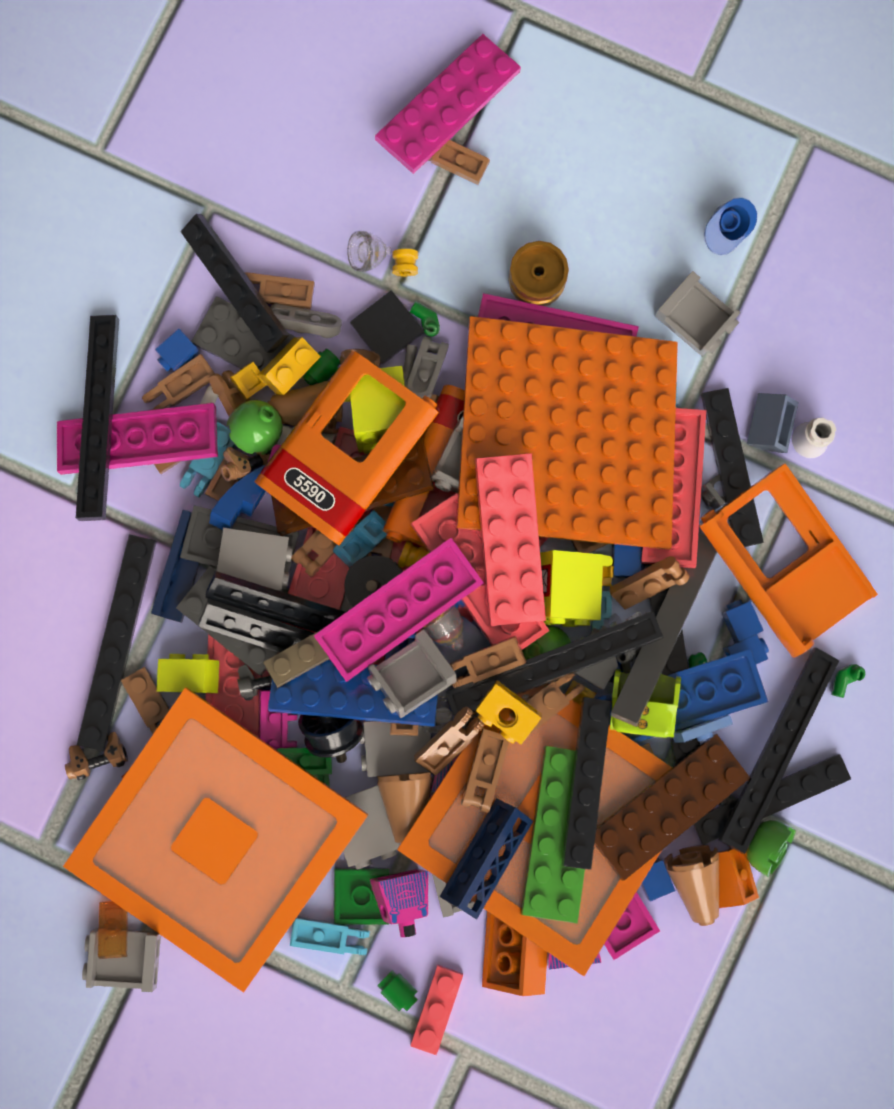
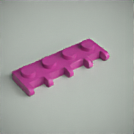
[258,690,298,749]

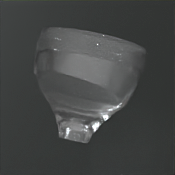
[347,231,392,272]
[421,605,465,651]

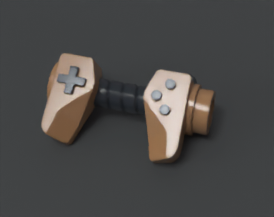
[221,447,272,481]
[65,732,128,780]

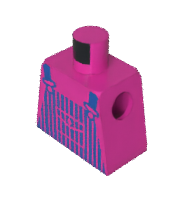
[370,868,428,938]

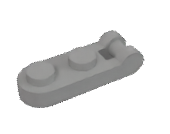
[270,304,342,338]
[407,336,449,398]

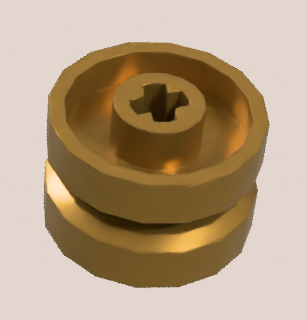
[508,241,569,306]

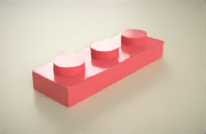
[410,965,463,1055]

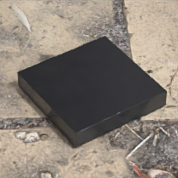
[350,290,424,365]

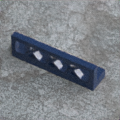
[151,510,200,623]
[439,798,533,920]

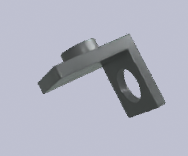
[701,474,725,510]

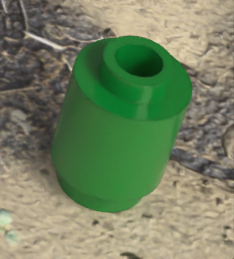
[302,348,340,385]
[377,970,418,1011]

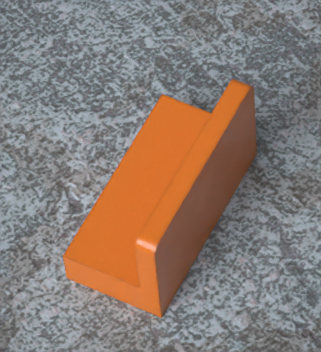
[718,848,759,908]

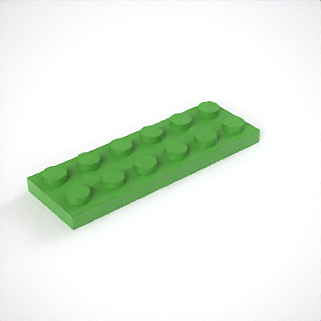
[521,746,585,924]

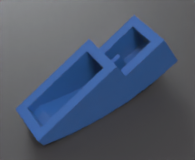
[209,465,266,530]

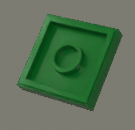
[334,868,390,925]

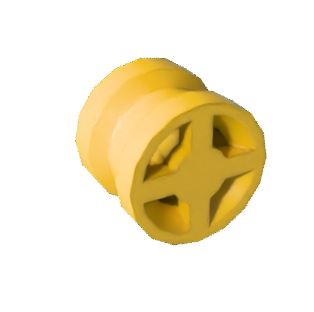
[392,249,418,277]
[397,541,427,568]

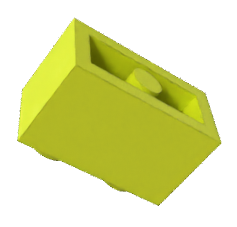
[156,654,219,693]

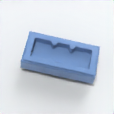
[673,715,733,743]

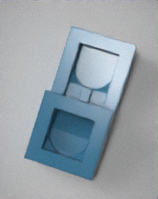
[333,511,387,568]

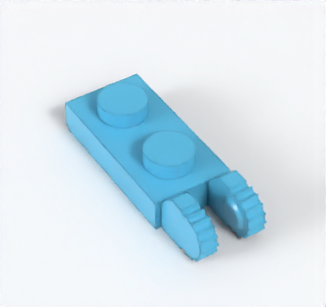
[180,422,236,498]
[290,917,370,955]

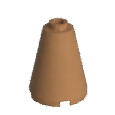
[267,381,343,434]
[377,772,432,843]
[664,845,719,926]

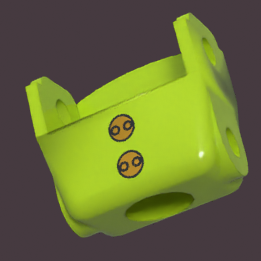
[610,669,681,738]

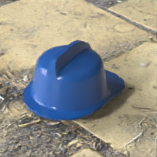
[704,198,757,255]

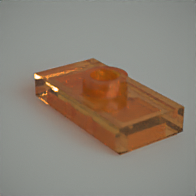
[98,901,128,959]

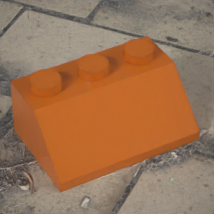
[482,911,548,996]

